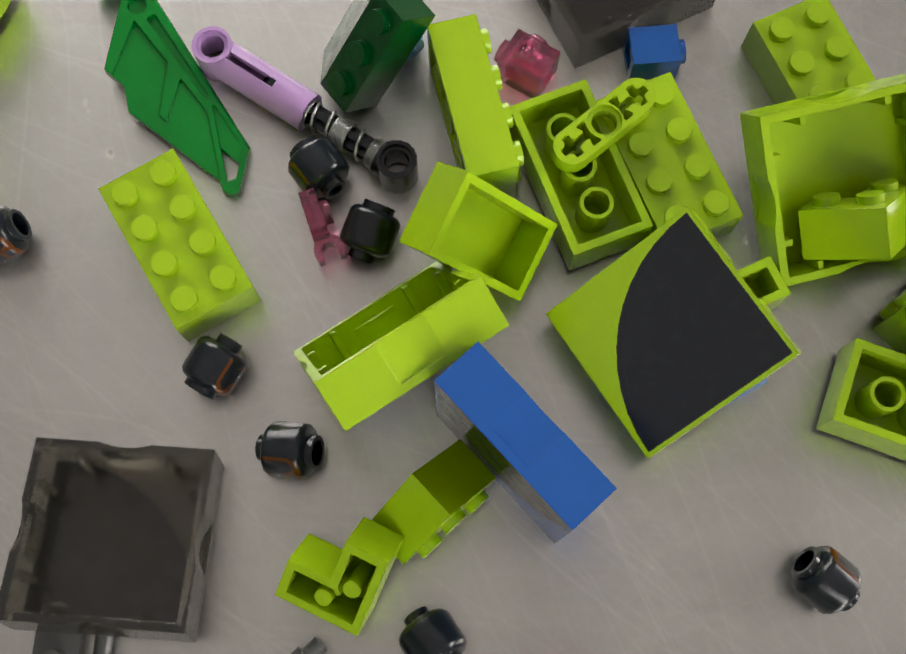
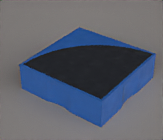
[434,342,617,544]

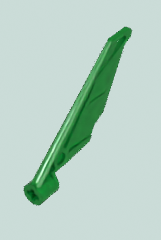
[104,0,250,198]

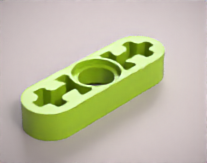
[551,78,656,172]

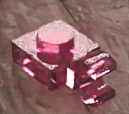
[298,188,347,267]

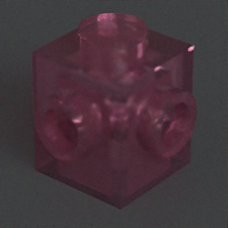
[494,28,560,98]

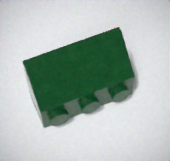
[320,0,435,113]

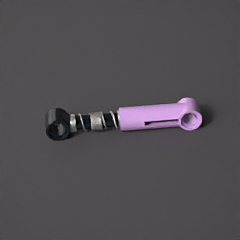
[191,26,418,194]

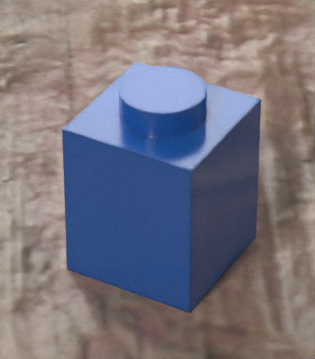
[623,24,686,81]

